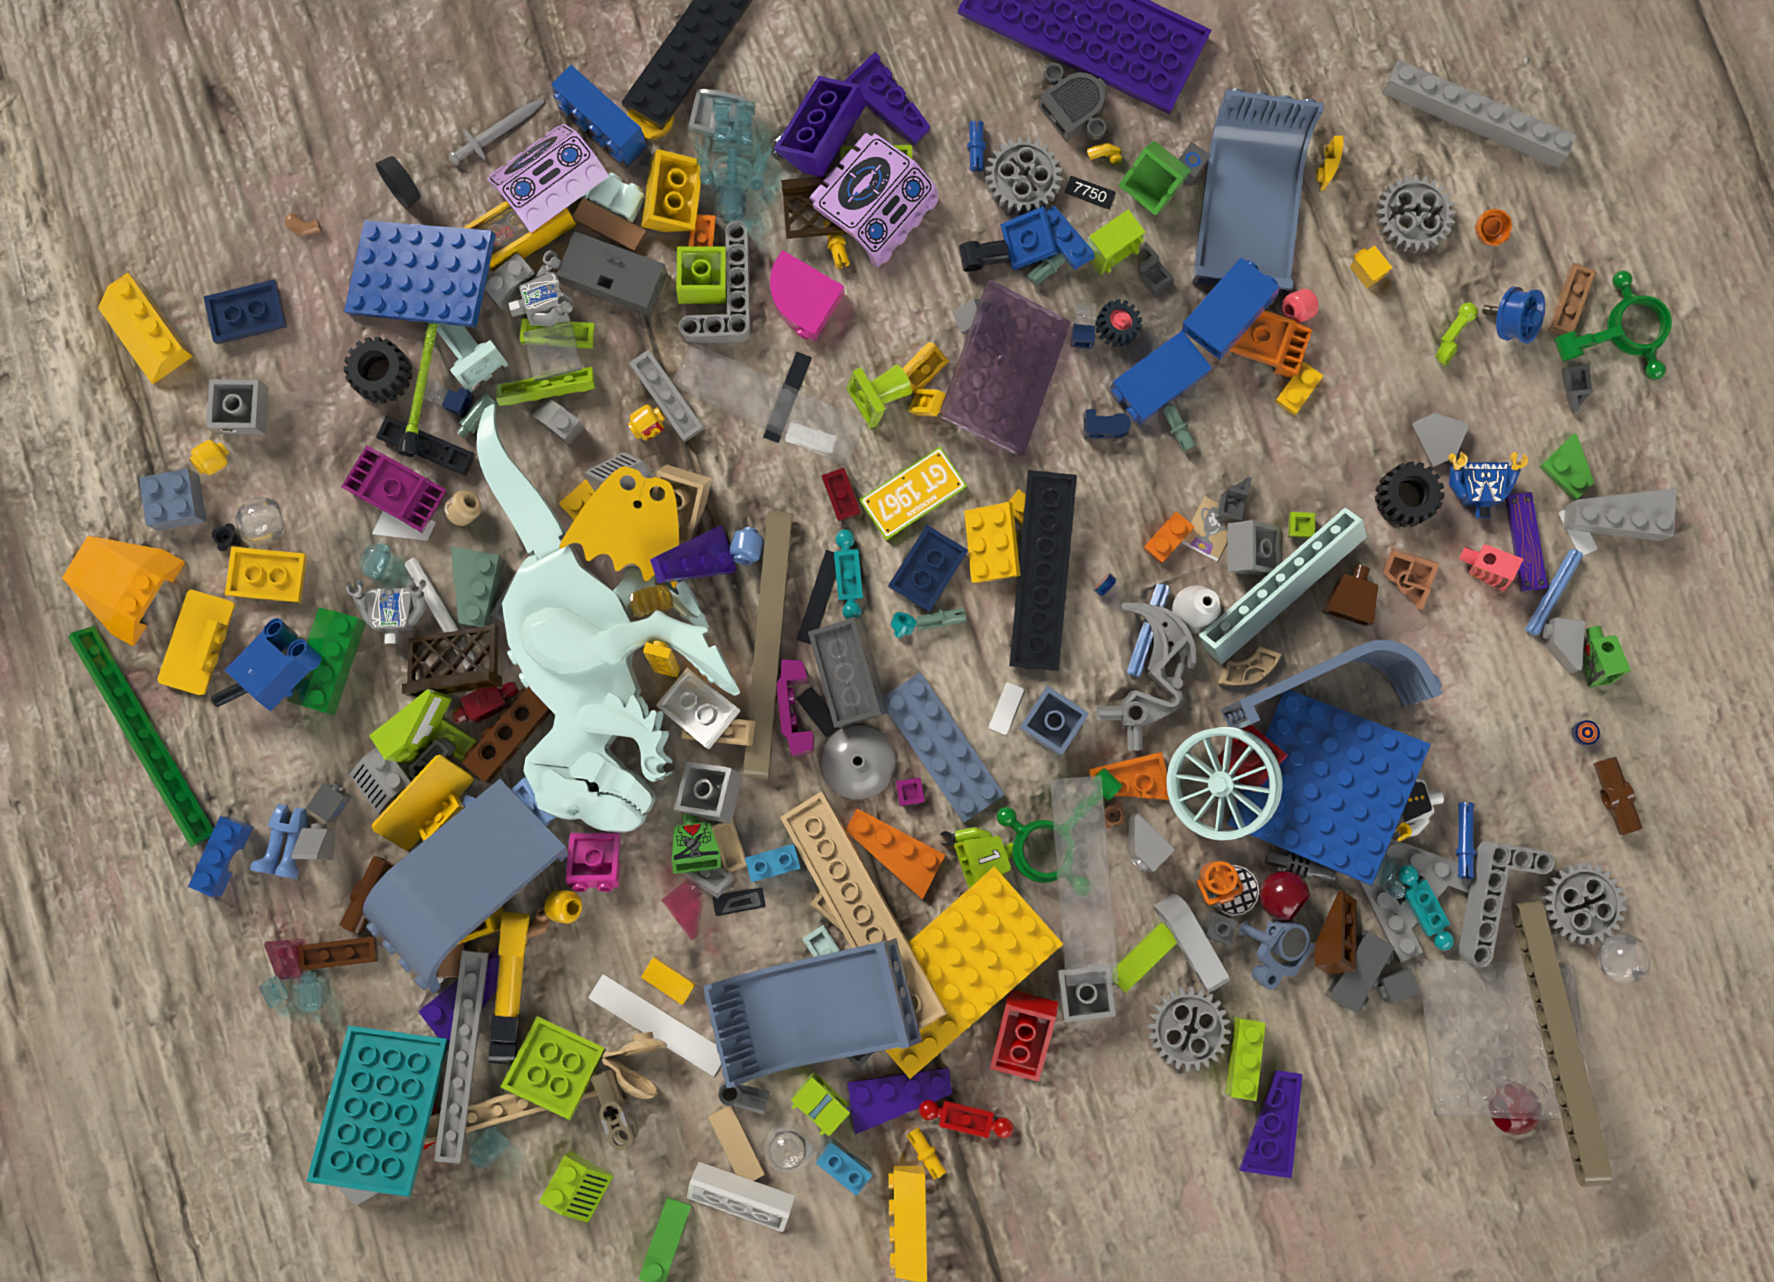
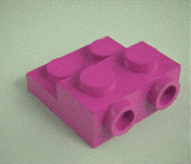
[565,833,621,892]

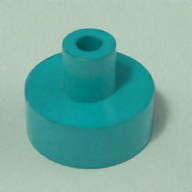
[890,612,917,638]

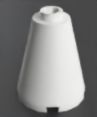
[1172,585,1222,634]

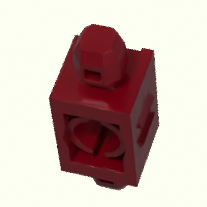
[451,682,519,724]

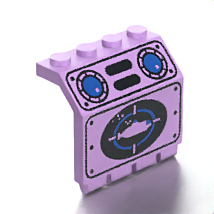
[487,123,609,233]
[809,133,939,268]

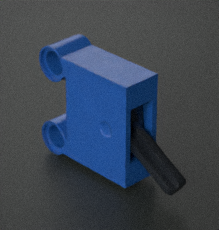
[211,618,322,712]

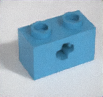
[745,844,802,882]
[816,1138,873,1196]

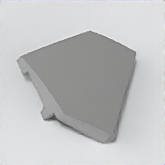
[1412,413,1470,468]

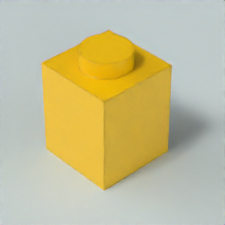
[1350,245,1393,289]

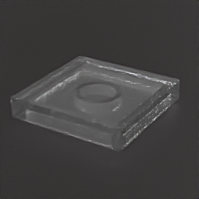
[523,321,583,381]

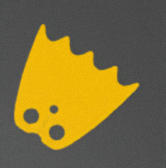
[559,466,679,588]

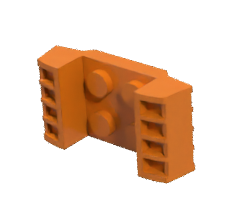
[1225,310,1313,378]

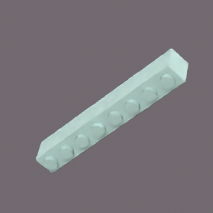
[1199,508,1367,664]

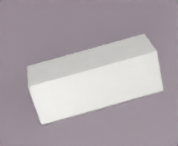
[687,1162,795,1232]

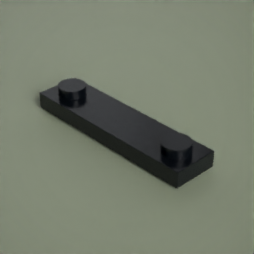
[376,416,476,477]

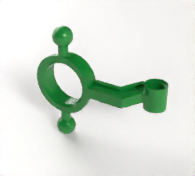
[1554,270,1672,380]
[997,767,1123,896]

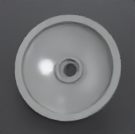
[821,725,895,800]

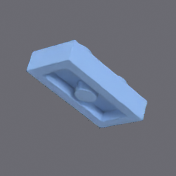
[511,777,556,826]

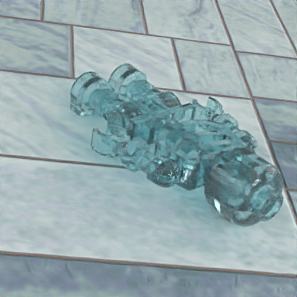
[694,98,772,224]

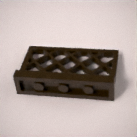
[781,176,848,239]
[402,624,502,699]

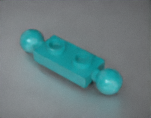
[834,529,863,620]
[1398,865,1454,951]

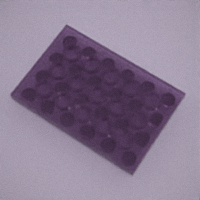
[938,280,1071,456]

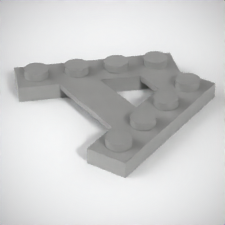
[1357,839,1471,963]

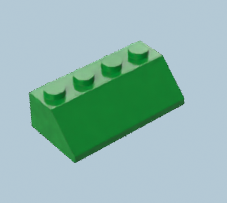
[287,607,366,715]

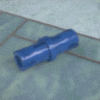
[967,121,986,172]

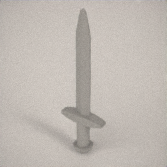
[449,99,544,165]

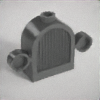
[1038,63,1107,142]

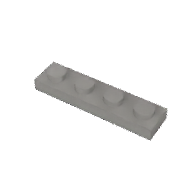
[629,349,704,443]

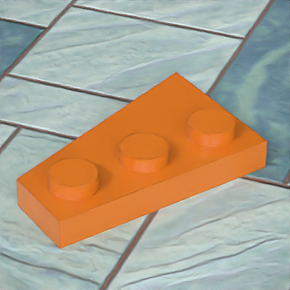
[1088,752,1169,800]

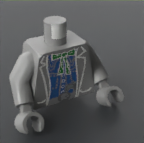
[508,250,573,327]
[346,578,426,645]

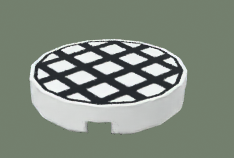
[1208,865,1259,916]

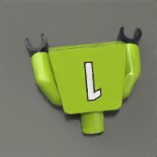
[940,827,1013,897]

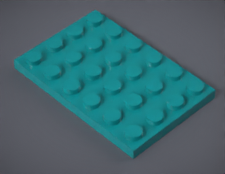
[306,1025,449,1198]

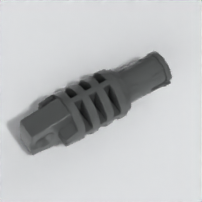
[1264,850,1337,882]

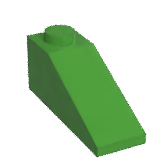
[638,1197,692,1282]

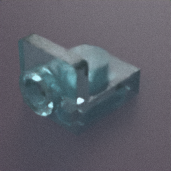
[468,1126,511,1171]

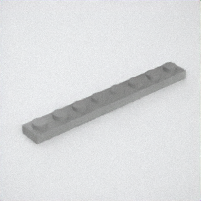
[434,951,489,1163]

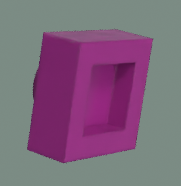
[896,777,924,806]

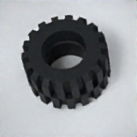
[343,337,412,404]
[1375,461,1445,528]

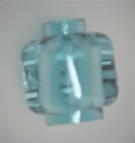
[359,542,396,580]
[292,972,328,1012]

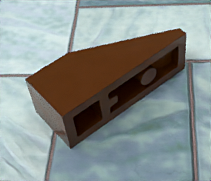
[1314,891,1357,975]

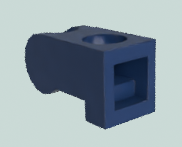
[1084,409,1131,439]

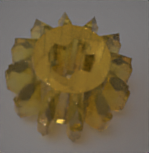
[629,584,673,618]

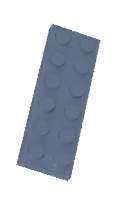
[884,672,1004,823]

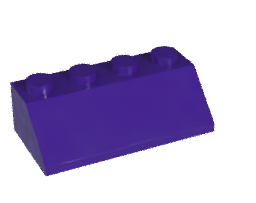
[774,76,866,178]

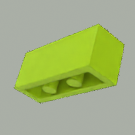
[1225,1016,1266,1101]

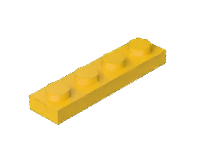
[643,641,680,679]

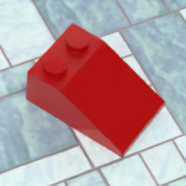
[990,990,1058,1082]

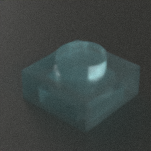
[259,976,288,1009]

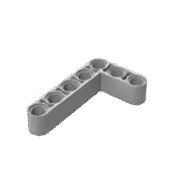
[679,220,751,344]
[1459,841,1555,967]

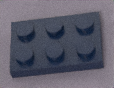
[203,279,287,345]
[888,524,968,613]

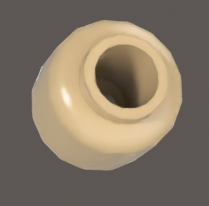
[444,490,482,526]

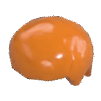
[1474,209,1513,246]

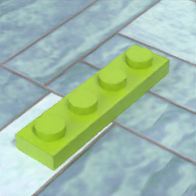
[496,367,595,406]

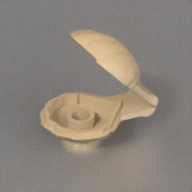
[602,1032,668,1099]

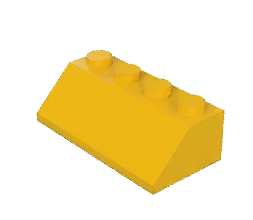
[98,273,193,384]
[889,1165,927,1282]

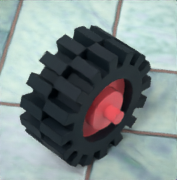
[1095,299,1142,347]

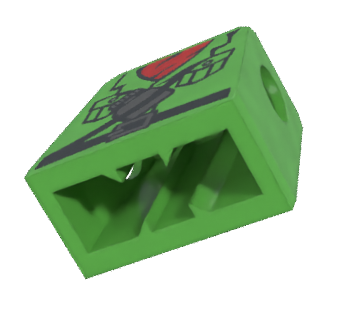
[1583,626,1631,688]
[672,814,721,874]

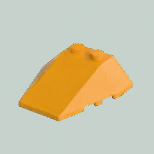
[62,536,185,646]

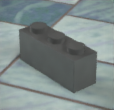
[1325,930,1395,1013]

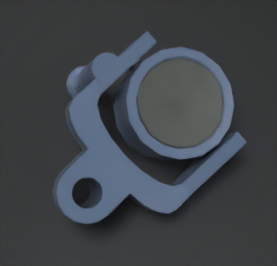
[1239,920,1315,990]

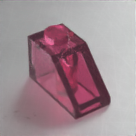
[661,881,703,940]

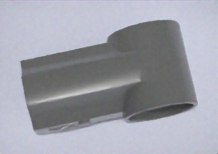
[718,1081,770,1114]

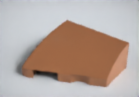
[1383,547,1439,610]

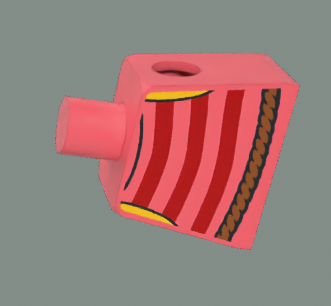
[1459,544,1523,592]

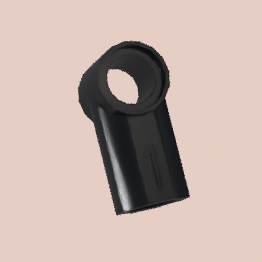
[959,240,1009,272]

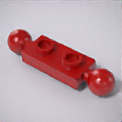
[919,1100,1014,1138]

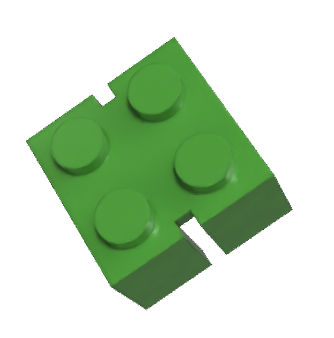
[1118,141,1192,216]

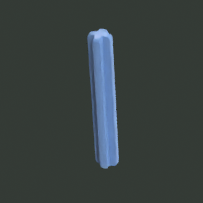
[1525,549,1583,636]
[1127,584,1170,677]

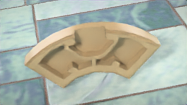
[1218,646,1282,687]

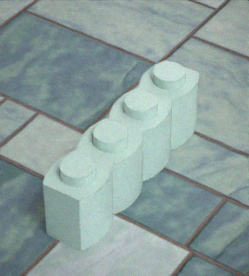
[580,172,645,223]

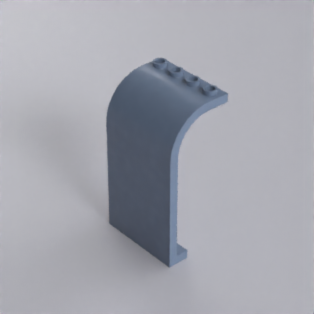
[1192,89,1324,296]
[1220,640,1443,729]
[363,779,569,994]
[703,938,922,1088]

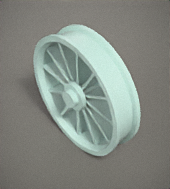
[1167,727,1283,840]

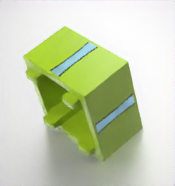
[791,1071,851,1136]

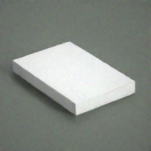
[656,668,741,749]

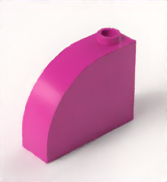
[770,250,845,341]

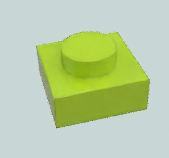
[1288,512,1315,539]

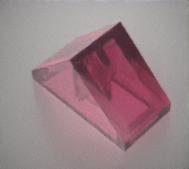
[264,938,304,980]

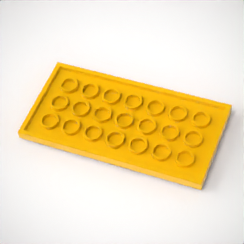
[885,866,1063,1079]

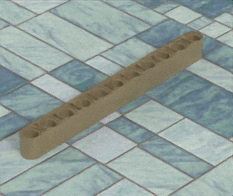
[743,511,793,779]
[1512,901,1612,1187]

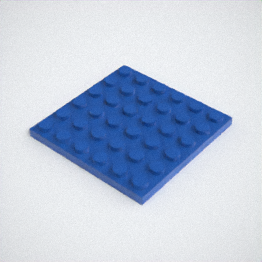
[1228,690,1431,886]

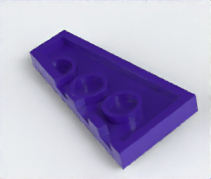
[844,51,930,146]
[650,525,737,583]
[418,947,500,1052]
[848,1067,952,1135]
[1239,1070,1303,1178]

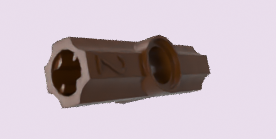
[1593,757,1643,835]
[339,856,394,934]

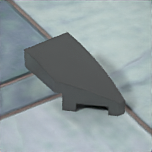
[1140,242,1174,296]
[1562,364,1594,412]
[1215,477,1252,523]

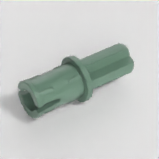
[1028,251,1066,286]
[1163,404,1197,452]
[916,607,966,630]

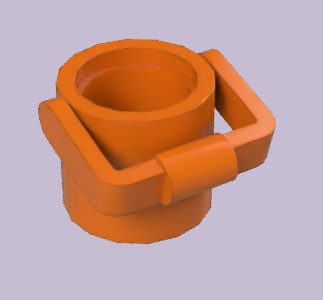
[1196,861,1244,906]

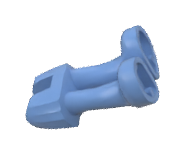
[250,803,308,879]

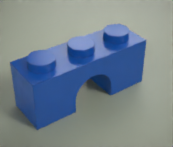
[188,816,254,897]

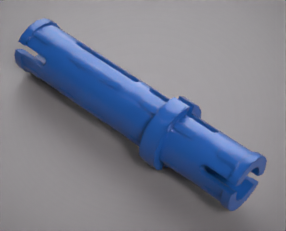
[1456,802,1476,879]

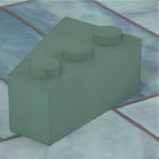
[451,546,505,628]

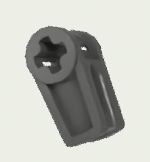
[409,737,456,780]

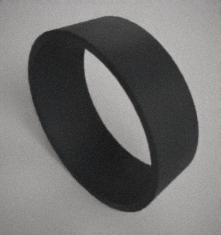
[375,156,421,209]

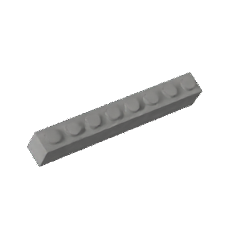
[1382,60,1577,168]

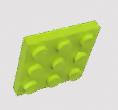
[501,1016,606,1121]

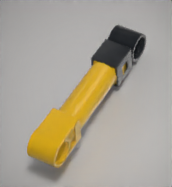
[488,912,530,1065]

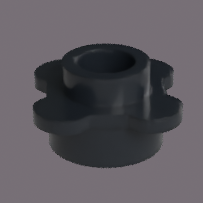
[212,523,241,552]

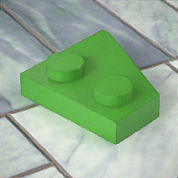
[1539,433,1594,501]

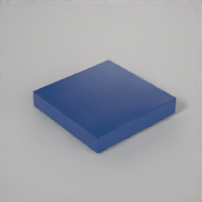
[1000,206,1058,271]

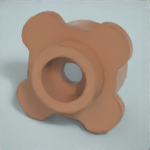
[1098,801,1126,829]

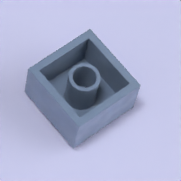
[139,469,206,531]
[1018,686,1089,757]

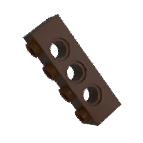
[462,687,552,783]

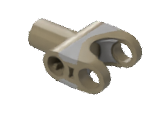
[591,1069,639,1150]

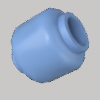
[730,527,764,565]

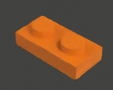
[689,214,716,247]
[1143,511,1195,565]

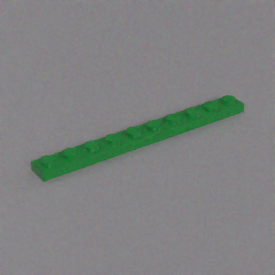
[68,626,214,847]

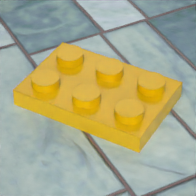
[964,502,1021,584]
[224,546,308,603]

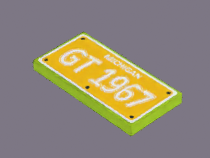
[859,447,967,541]

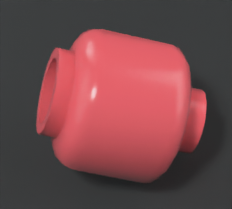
[1282,289,1319,324]

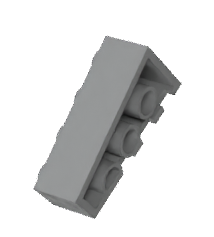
[1563,488,1677,541]

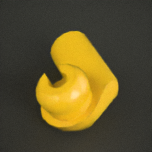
[1087,143,1123,164]

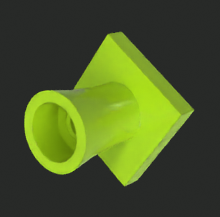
[846,364,912,429]

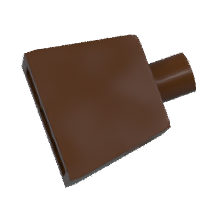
[1322,565,1378,627]

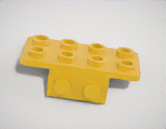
[157,590,235,695]
[371,755,474,850]

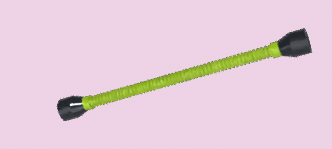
[397,323,438,458]

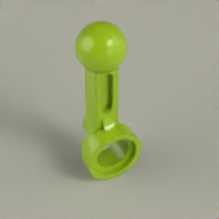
[1435,302,1478,366]

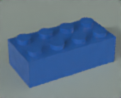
[551,65,647,167]

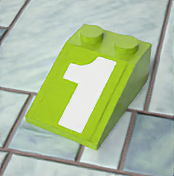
[369,689,452,764]

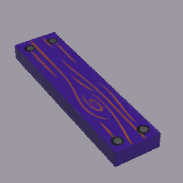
[1505,492,1548,592]

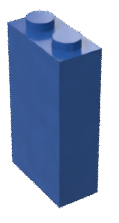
[1182,257,1280,360]
[1110,330,1212,425]

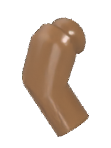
[284,213,322,236]
[528,907,551,939]

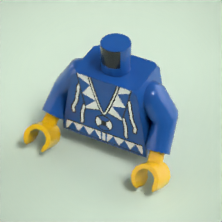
[1448,452,1528,519]

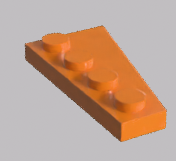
[846,809,945,900]

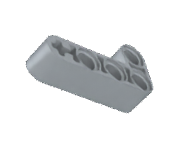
[1153,892,1230,994]

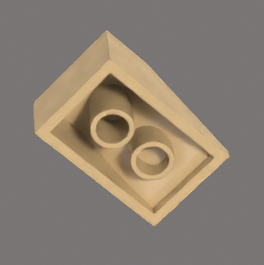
[651,464,712,545]

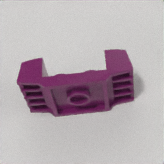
[341,445,448,534]
[776,659,815,758]

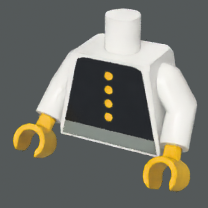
[1395,779,1444,842]

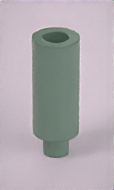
[457,393,498,438]

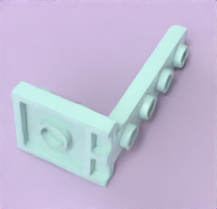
[437,324,509,392]

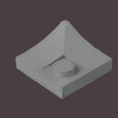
[687,89,745,144]

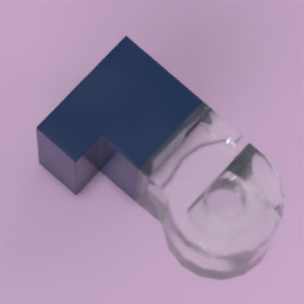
[1070,301,1097,349]
[424,380,474,417]

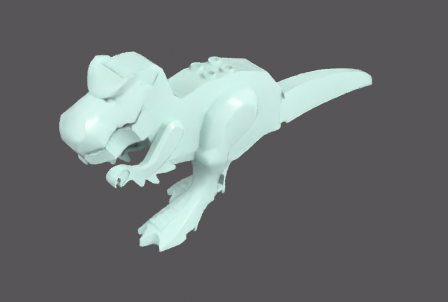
[477,404,741,833]

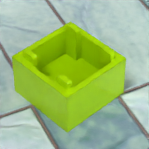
[1087,209,1146,275]

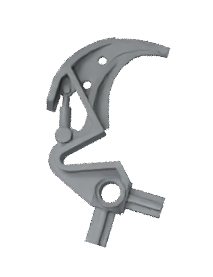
[1096,603,1196,750]

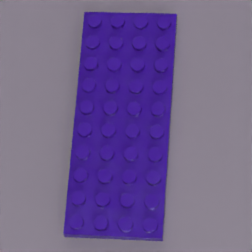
[957,0,1212,115]

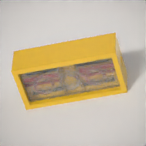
[463,201,577,272]

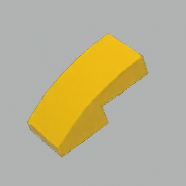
[1316,136,1344,191]

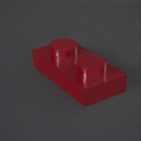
[821,467,861,522]

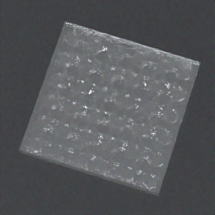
[1420,959,1590,1120]

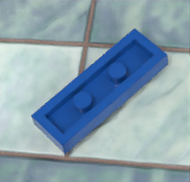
[1047,206,1095,270]

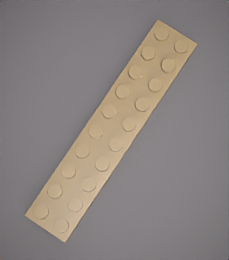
[780,791,948,1030]

